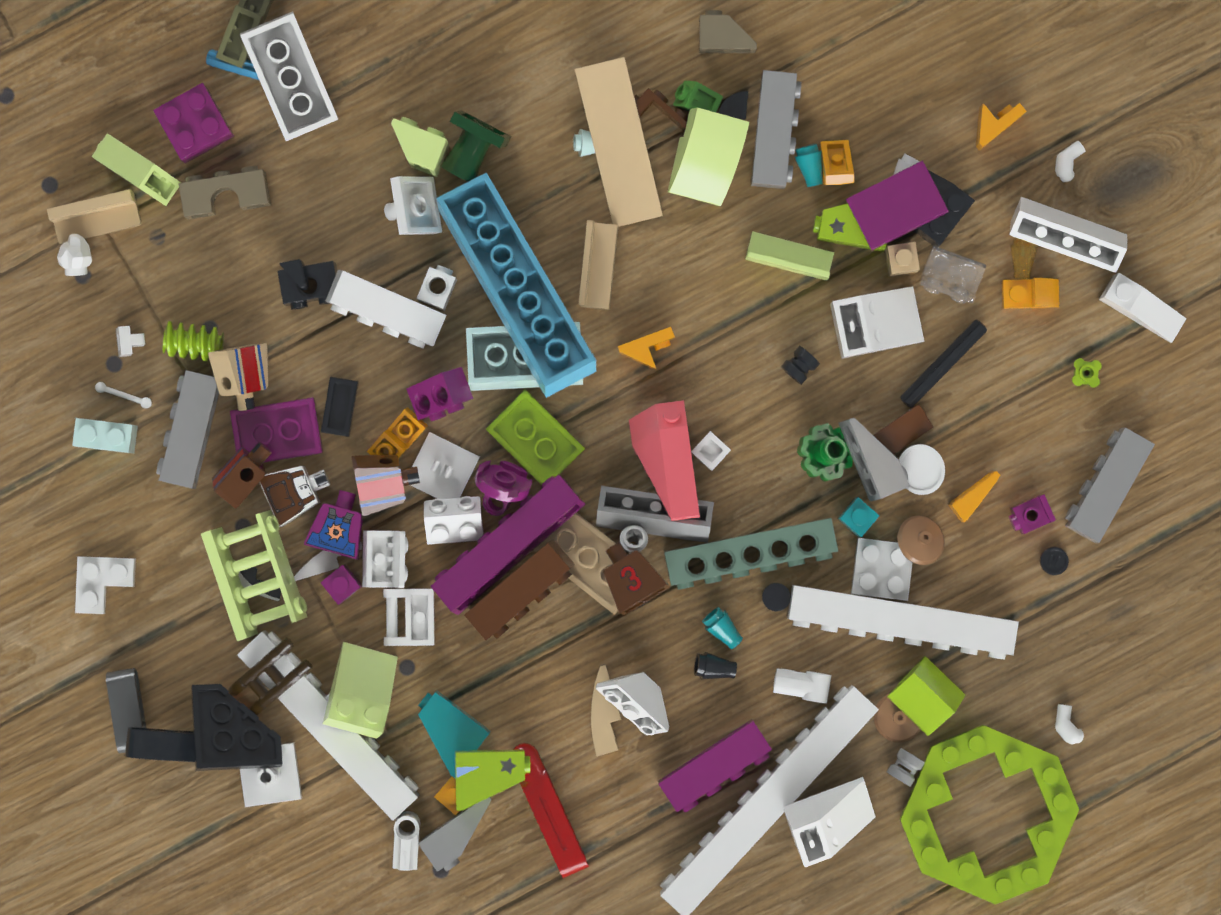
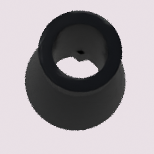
[694,652,737,680]

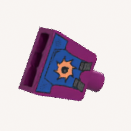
[304,490,363,560]

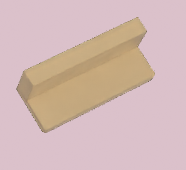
[47,189,141,244]
[579,220,618,310]

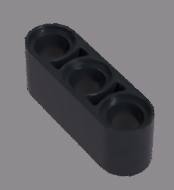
[125,727,195,762]

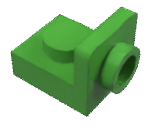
[673,80,723,112]

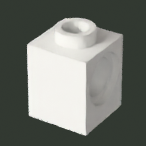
[417,265,457,311]

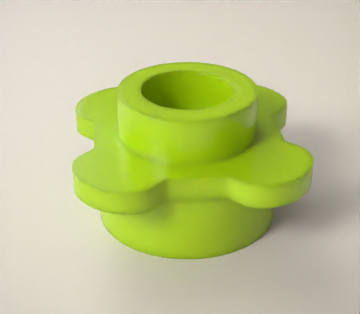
[1072,358,1102,388]

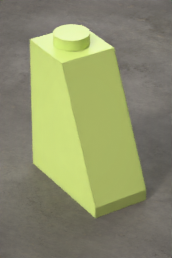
[92,133,181,206]

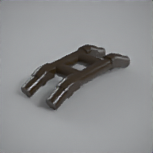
[229,638,313,715]

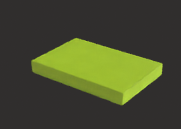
[486,390,585,485]

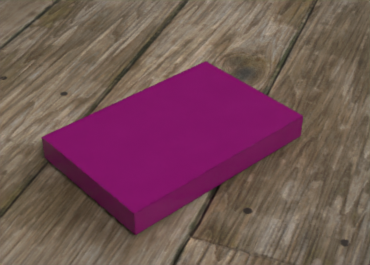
[846,160,948,251]
[230,397,323,463]

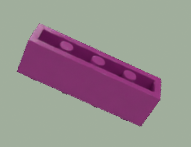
[658,719,772,813]

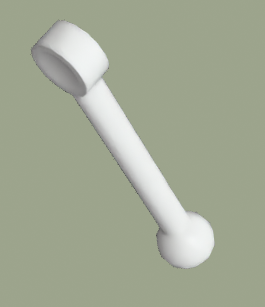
[95,382,152,409]

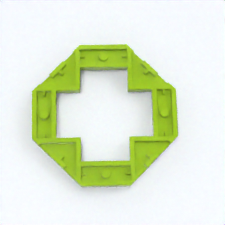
[900,725,1079,905]

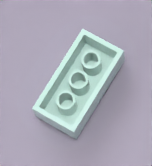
[466,322,583,391]

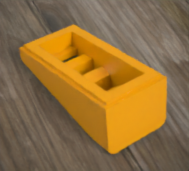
[949,471,1000,522]

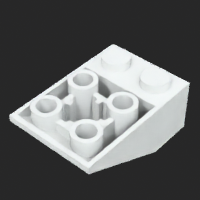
[830,287,925,359]
[783,777,875,867]

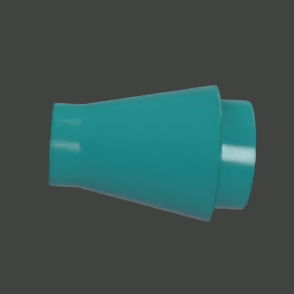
[794,144,823,187]
[702,607,743,649]

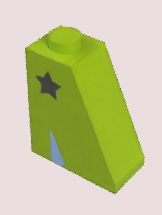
[813,203,887,252]
[455,749,530,811]

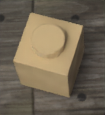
[884,242,920,277]

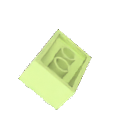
[322,642,398,739]

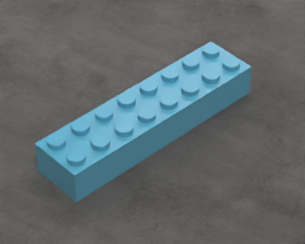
[436,172,596,398]

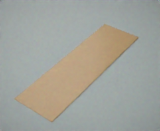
[575,57,663,227]

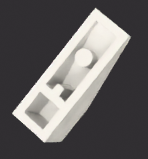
[1099,273,1186,343]

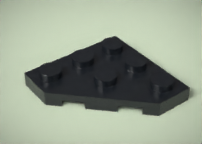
[191,684,283,771]

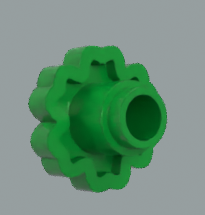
[797,423,853,482]

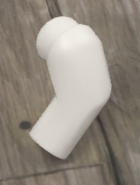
[1055,140,1085,182]
[1055,704,1084,744]

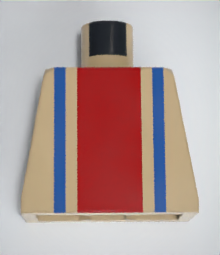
[208,343,268,411]

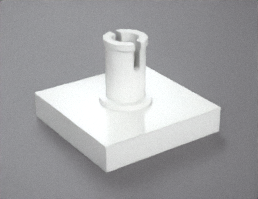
[384,176,442,235]
[240,742,302,807]

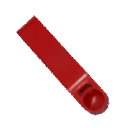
[513,743,589,878]

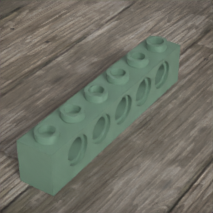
[664,518,838,590]

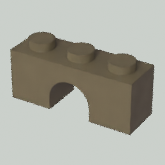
[178,166,271,220]

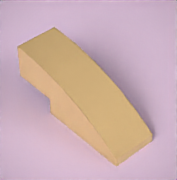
[591,663,621,757]

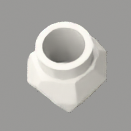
[57,234,92,276]

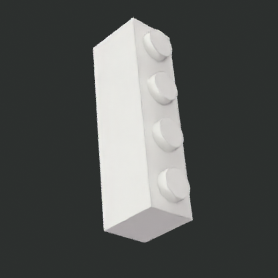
[1009,197,1127,273]
[325,270,446,349]

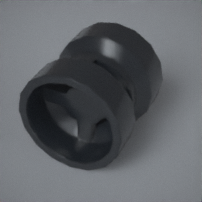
[781,345,820,385]

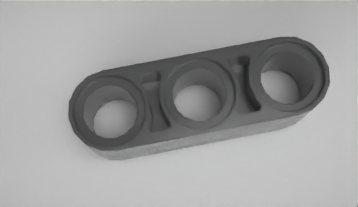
[106,668,146,753]

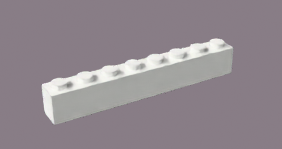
[787,585,1019,660]
[237,630,419,821]

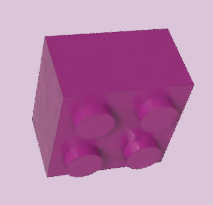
[153,82,234,164]

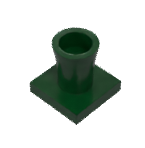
[440,110,512,182]

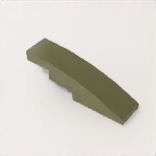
[216,0,274,69]

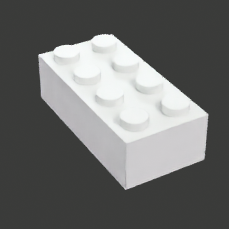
[240,11,338,141]

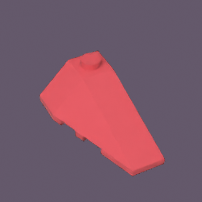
[629,400,700,521]

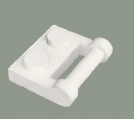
[383,588,435,646]

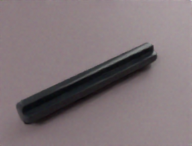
[900,319,987,408]

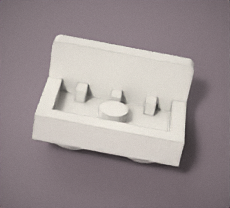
[424,496,484,545]
[362,530,408,588]

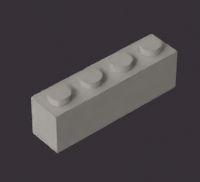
[751,70,802,189]
[156,370,219,489]
[1065,428,1155,543]
[596,486,714,543]

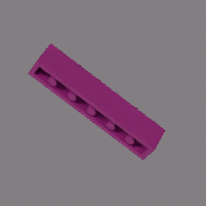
[430,475,586,615]

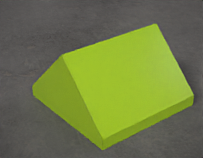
[887,656,965,736]

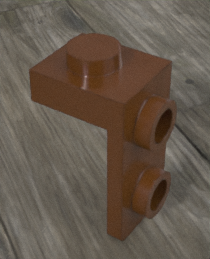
[634,88,688,132]

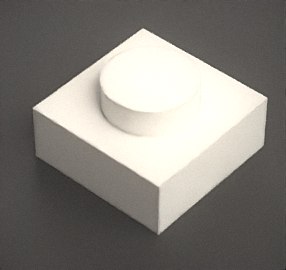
[691,431,731,471]

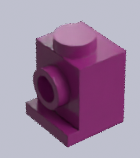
[1008,494,1056,534]

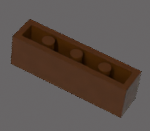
[464,539,575,640]

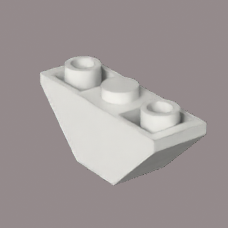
[596,672,669,735]

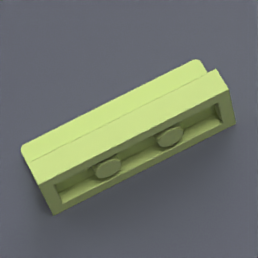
[745,231,834,281]

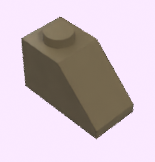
[699,10,757,53]

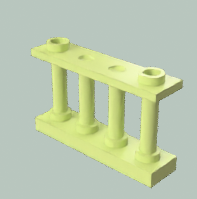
[201,510,307,641]

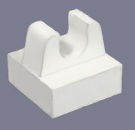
[116,326,145,357]

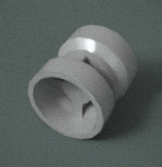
[886,748,925,787]

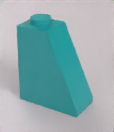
[418,691,491,779]

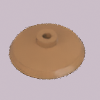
[897,516,945,565]
[874,694,921,742]

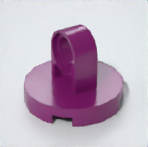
[475,460,532,516]

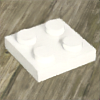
[851,538,913,601]

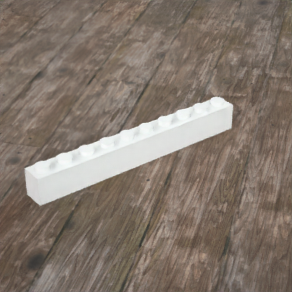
[660,685,879,915]

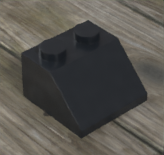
[913,169,975,249]

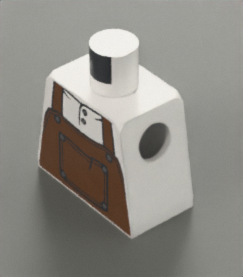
[260,466,330,527]

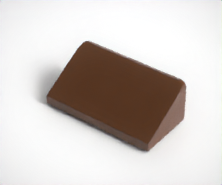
[873,404,933,455]

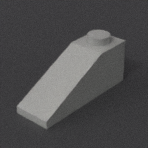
[838,418,910,501]
[418,796,493,872]

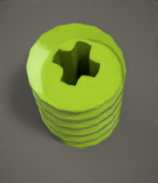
[163,321,224,361]

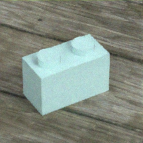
[72,418,138,454]

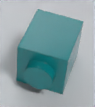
[837,497,880,537]

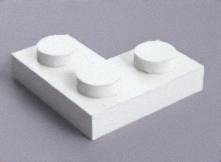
[75,556,136,614]

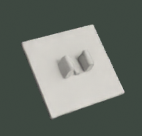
[411,432,480,499]

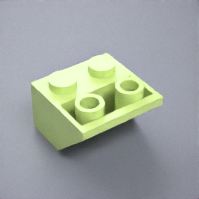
[391,117,450,177]

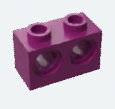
[406,367,474,422]

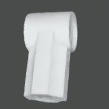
[773,668,832,703]
[393,811,421,871]

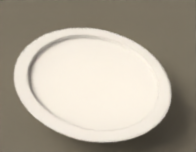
[899,444,945,495]

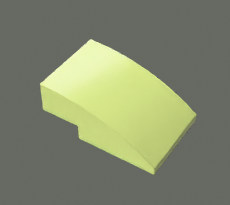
[668,108,749,206]

